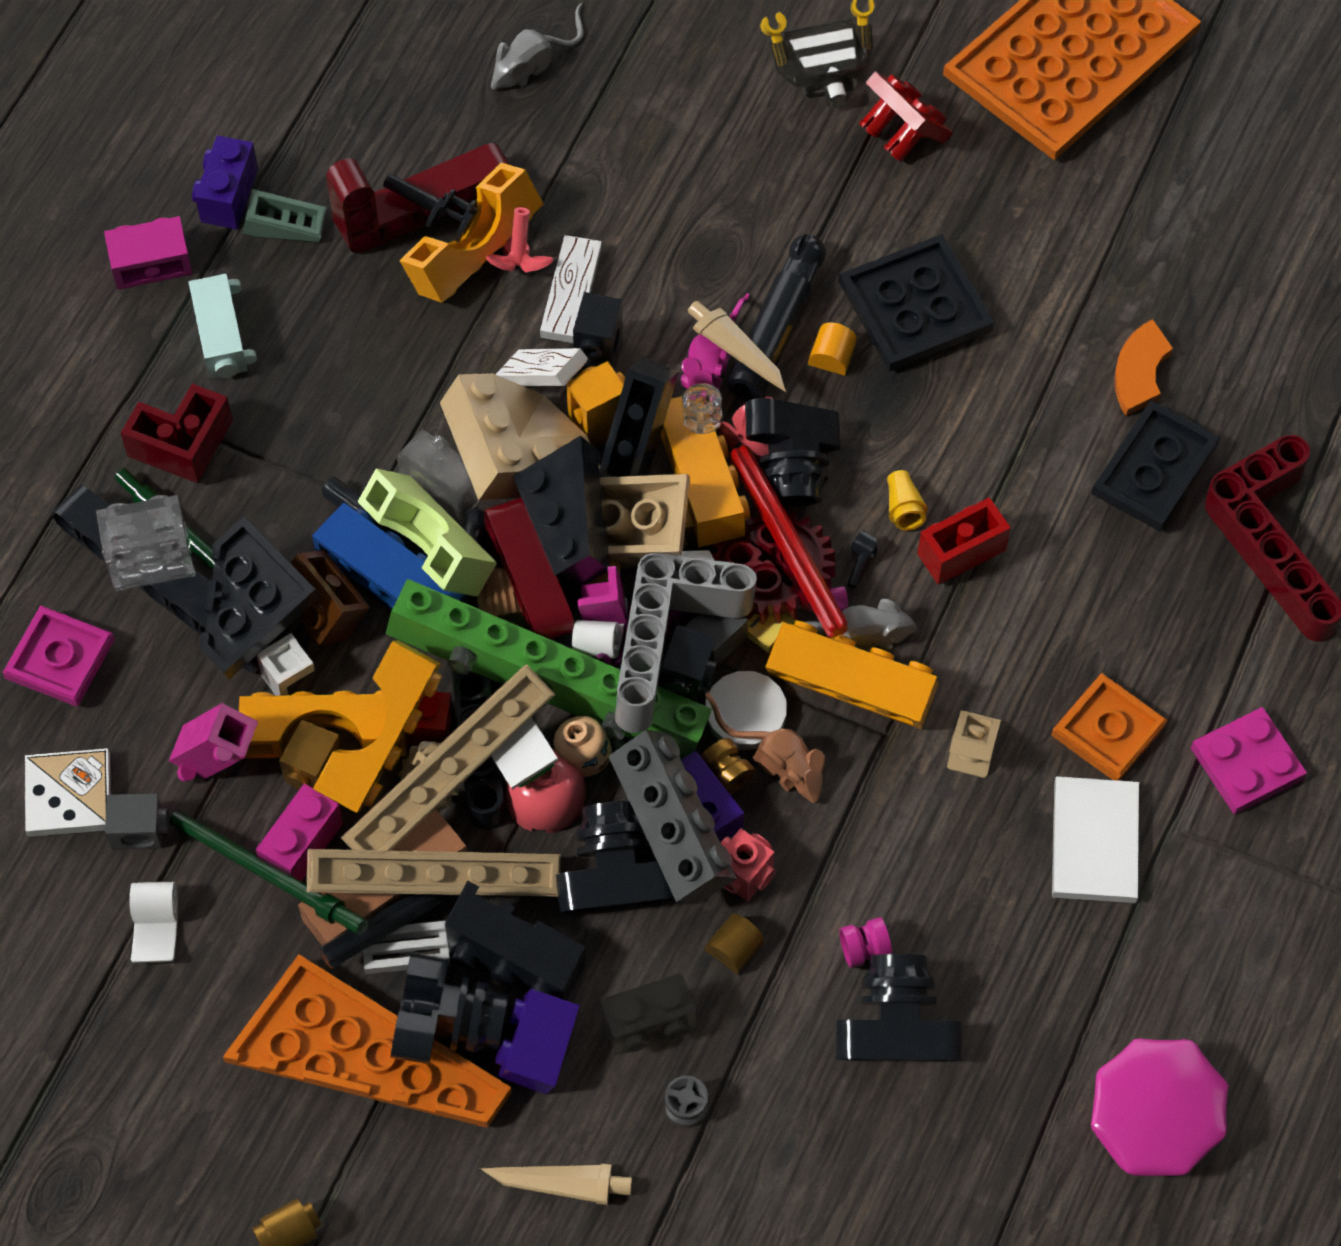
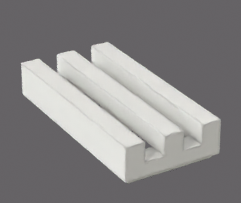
[363,921,450,975]

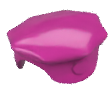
[1091,1038,1229,1176]

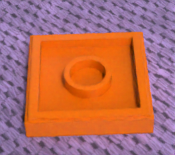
[1051,673,1168,781]

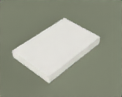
[1052,777,1139,903]

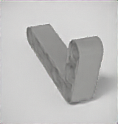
[615,553,757,733]

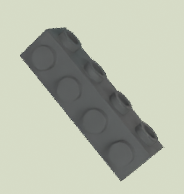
[609,730,737,904]

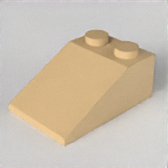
[600,474,690,569]

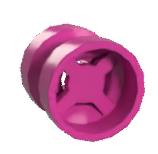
[839,917,892,968]

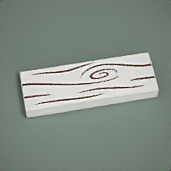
[540,235,602,343]
[496,348,588,386]

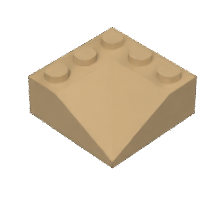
[440,373,600,500]

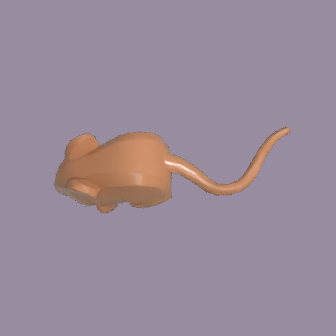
[705,693,825,803]

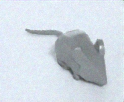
[491,3,584,90]
[804,599,917,652]

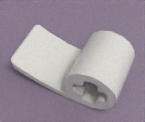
[572,597,628,659]
[130,882,178,963]

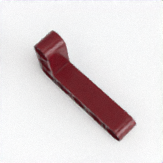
[326,143,510,253]
[1205,435,1341,642]

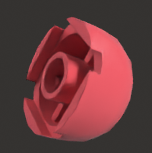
[504,749,586,833]

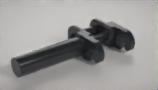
[383,173,478,243]

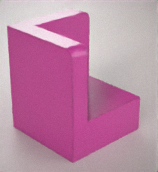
[578,566,627,624]

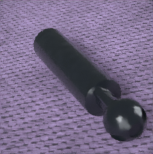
[727,234,826,401]

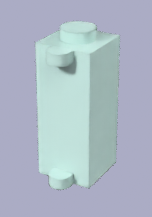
[188,274,257,379]

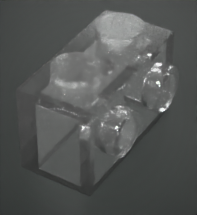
[397,429,481,522]

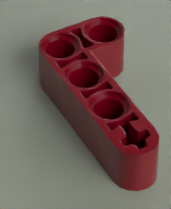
[484,497,575,641]

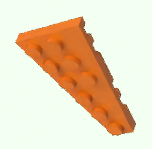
[223,954,512,1128]

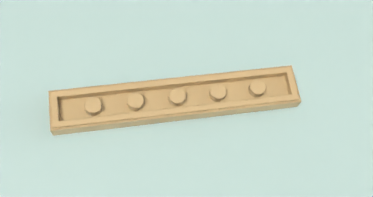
[341,664,555,851]
[306,849,561,896]

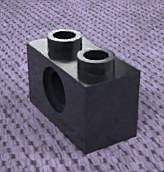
[573,292,623,373]

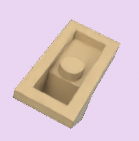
[947,710,1001,778]

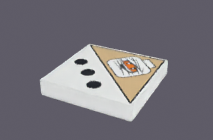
[25,748,111,837]

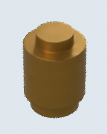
[252,1198,322,1246]

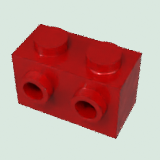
[917,497,1011,585]

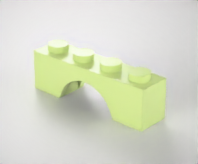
[358,469,497,597]

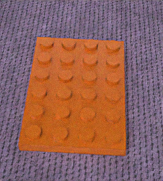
[943,0,1201,160]

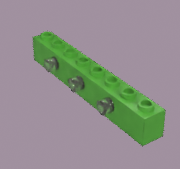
[386,578,712,759]

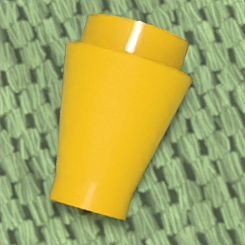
[887,470,928,531]

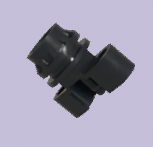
[745,398,840,507]
[555,801,675,914]
[390,952,508,1064]
[836,954,962,1062]

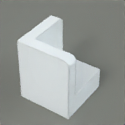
[257,633,314,696]

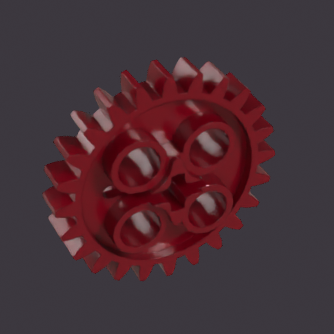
[710,510,836,624]

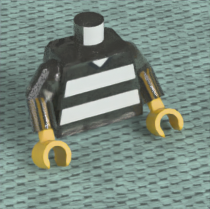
[761,0,875,108]

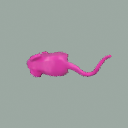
[681,293,750,404]

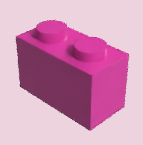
[104,216,193,290]
[256,784,343,881]

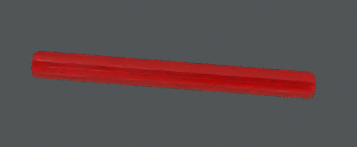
[731,445,848,638]

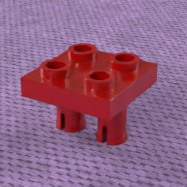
[859,71,953,162]

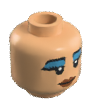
[553,716,612,777]

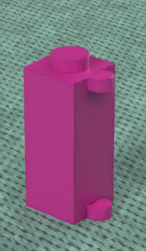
[169,703,258,782]

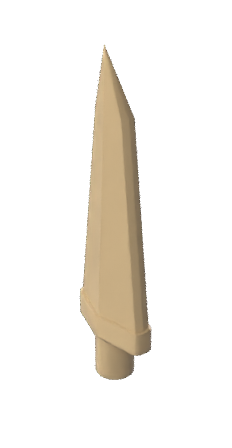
[688,301,786,392]
[481,1164,632,1205]

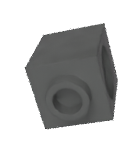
[105,794,170,850]

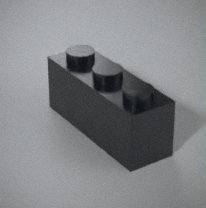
[599,358,679,478]

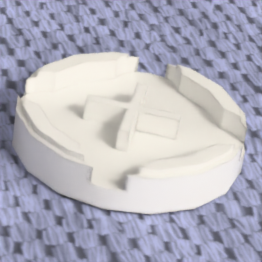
[706,671,787,750]

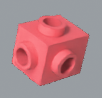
[721,828,776,902]

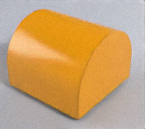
[808,323,857,376]

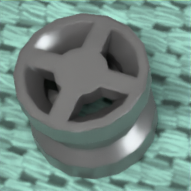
[665,1076,708,1128]

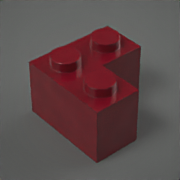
[120,383,233,483]

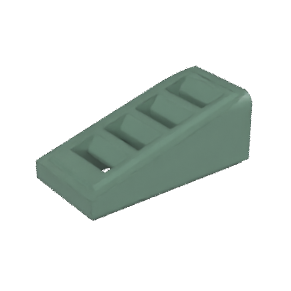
[242,189,327,242]

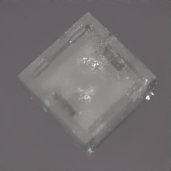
[96,495,196,591]

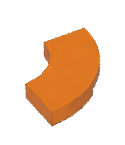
[1114,319,1173,416]

